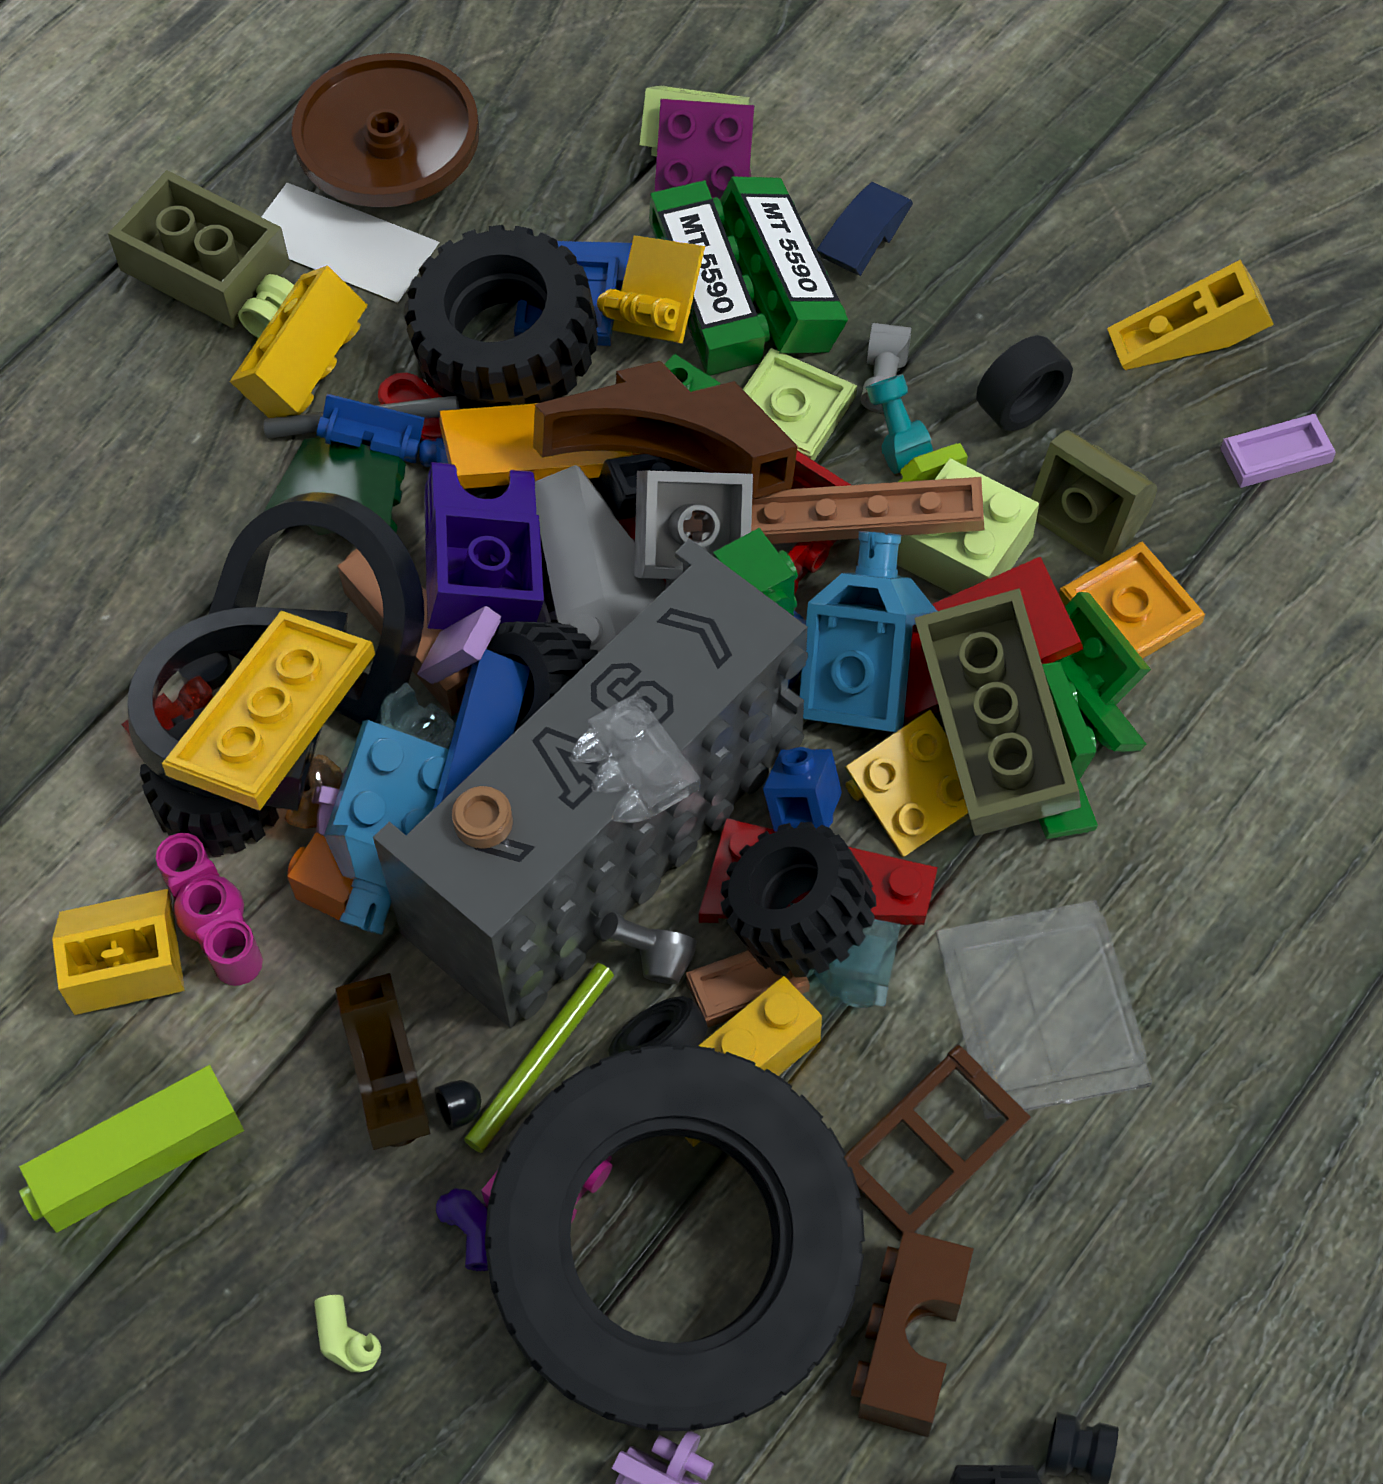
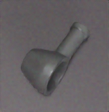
[600,912,697,984]

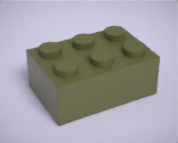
[108,170,290,329]

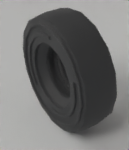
[608,996,708,1056]

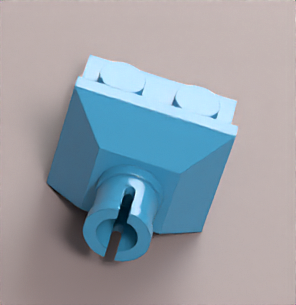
[799,531,937,732]
[324,720,449,935]

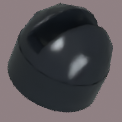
[435,1080,482,1130]

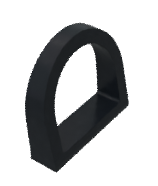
[209,492,425,725]
[128,607,348,811]

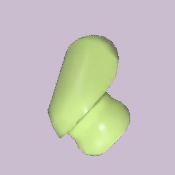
[314,1295,381,1373]

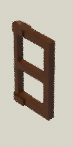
[844,1044,1031,1235]

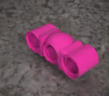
[155,833,263,986]

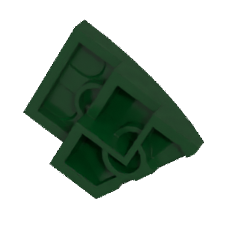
[263,437,406,535]

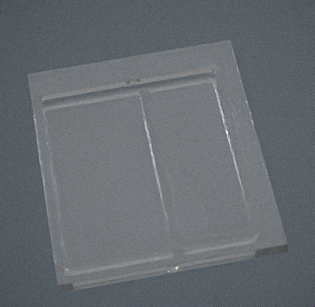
[936,900,1152,1119]

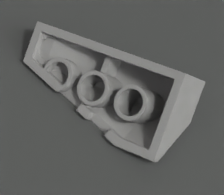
[535,465,666,653]

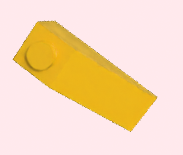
[1107,260,1274,370]

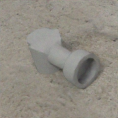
[861,323,912,413]

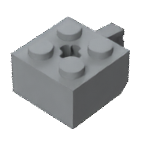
[634,471,753,588]

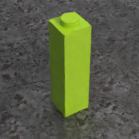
[19,1065,244,1233]

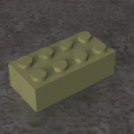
[914,588,1081,836]

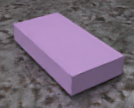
[1221,414,1336,488]
[417,606,501,684]

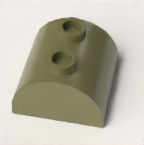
[1031,430,1157,564]

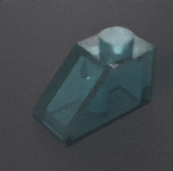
[790,903,901,1008]

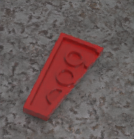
[699,818,938,925]

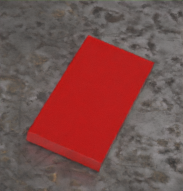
[887,556,1083,734]

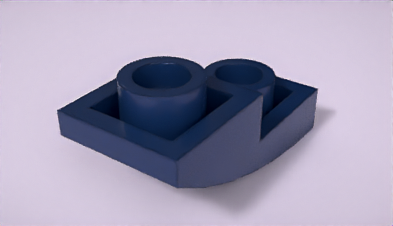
[817,182,913,276]

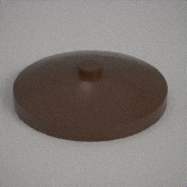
[292,53,479,207]

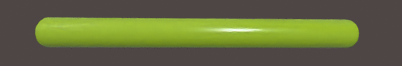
[464,963,614,1153]

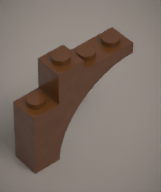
[533,361,797,499]

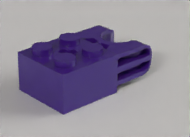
[424,462,544,630]

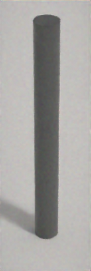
[264,395,460,438]

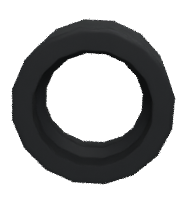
[976,335,1073,431]

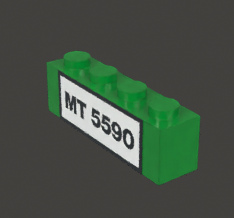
[720,176,848,353]
[649,180,770,376]

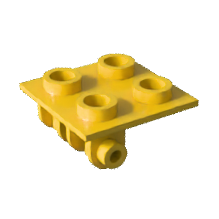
[597,235,705,343]
[845,710,968,858]

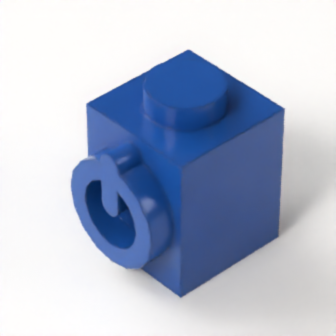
[763,747,842,832]

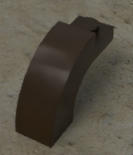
[335,973,431,1150]

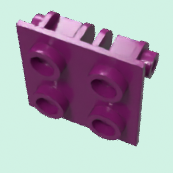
[654,99,755,199]

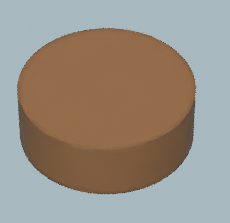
[452,786,513,849]

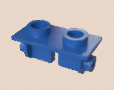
[316,394,425,463]

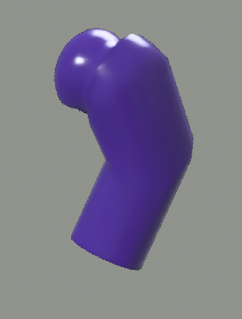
[436,1188,488,1271]

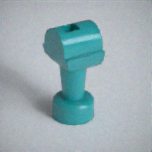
[865,374,933,474]

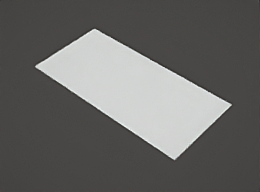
[262,183,440,303]

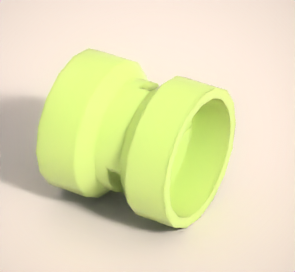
[238,274,294,338]

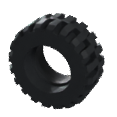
[404,225,598,409]

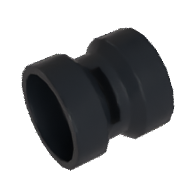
[1045,1412,1119,1484]

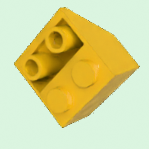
[52,889,185,1015]

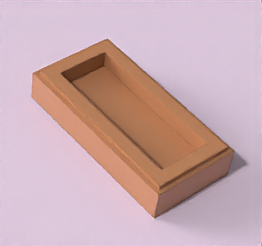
[686,950,810,1028]

